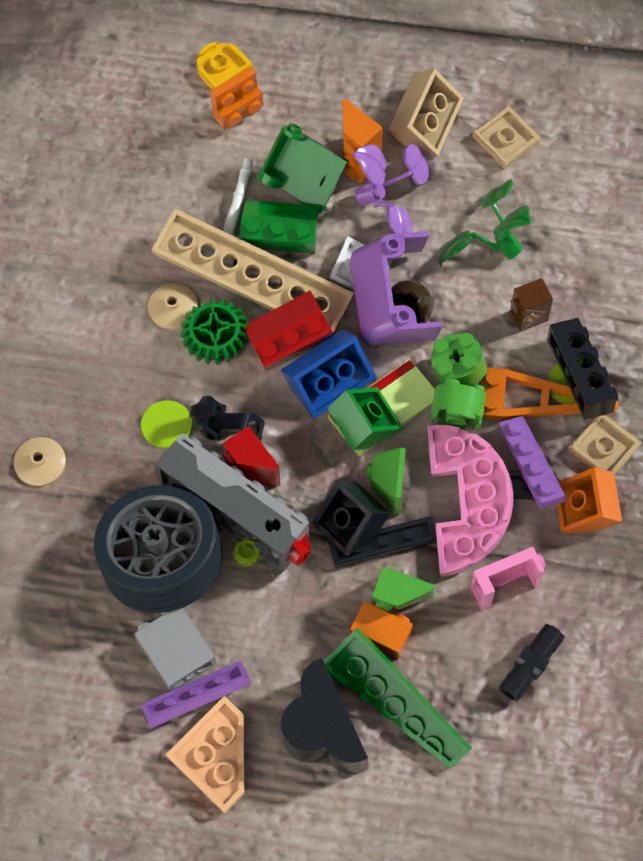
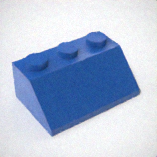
[281,329,377,419]

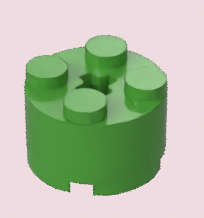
[431,333,487,386]
[430,378,486,430]

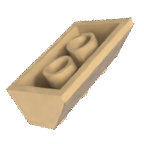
[388,68,464,156]

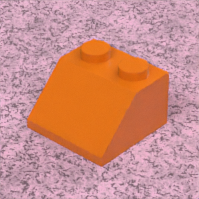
[557,467,622,534]

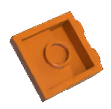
[210,66,264,130]

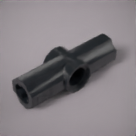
[499,623,565,703]

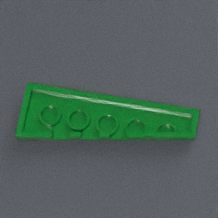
[324,627,472,769]

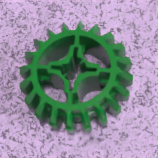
[181,298,249,365]

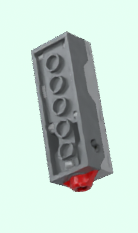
[155,433,311,573]

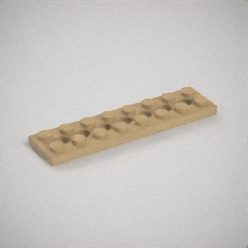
[151,208,354,333]

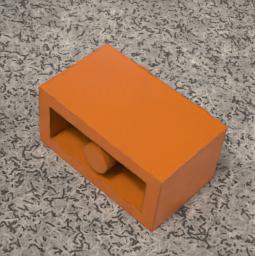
[350,601,413,659]

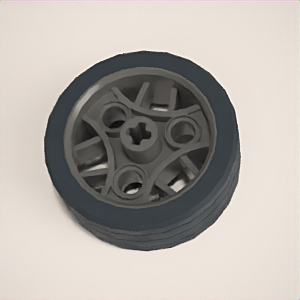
[94,485,223,613]

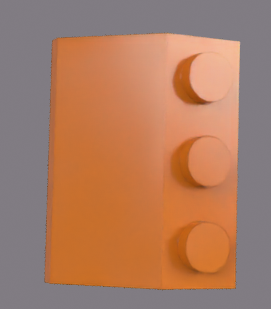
[342,98,383,184]

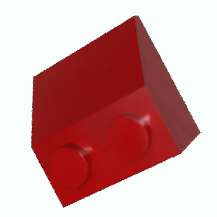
[222,426,281,487]

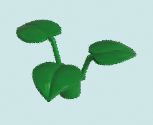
[439,179,532,267]

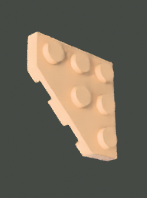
[166,696,245,814]

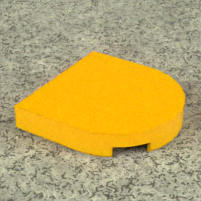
[196,42,254,90]

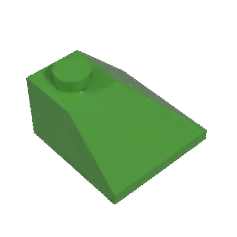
[366,448,406,516]
[372,566,435,611]

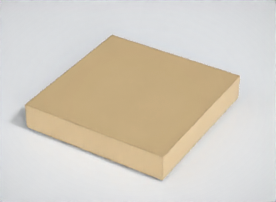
[472,106,541,169]
[568,415,642,476]

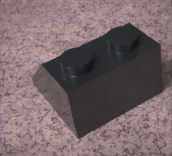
[312,481,390,556]

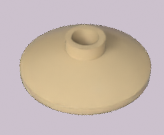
[148,283,198,330]
[14,437,66,486]

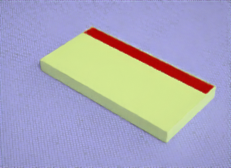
[328,359,435,457]

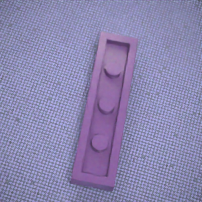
[498,416,565,509]
[140,660,251,728]

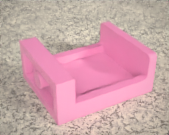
[470,547,546,611]

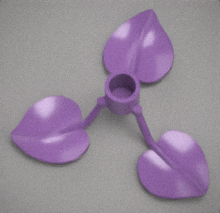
[352,144,429,234]

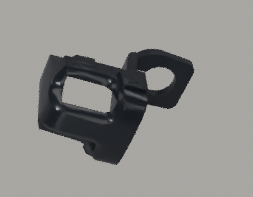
[189,396,265,441]

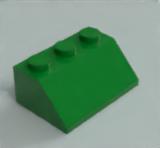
[239,200,320,254]

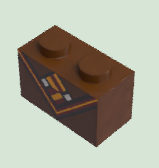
[508,278,553,332]

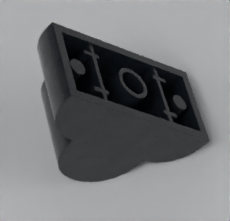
[281,658,368,774]

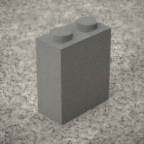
[134,608,217,691]

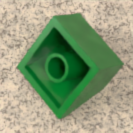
[327,387,404,450]

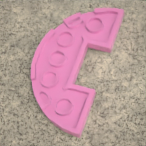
[427,425,513,577]

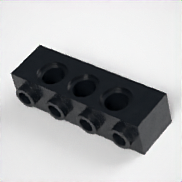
[547,317,618,420]

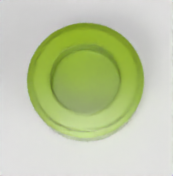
[234,539,260,566]

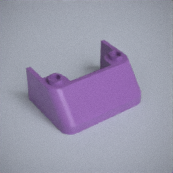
[349,232,443,345]

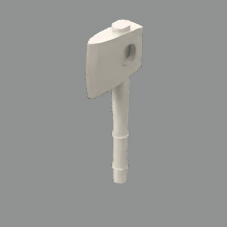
[191,159,253,268]

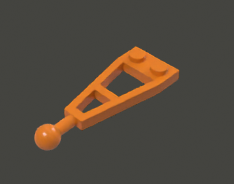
[480,367,618,420]

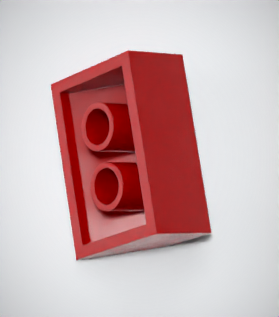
[245,290,334,371]

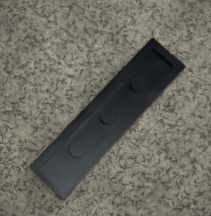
[329,516,437,569]

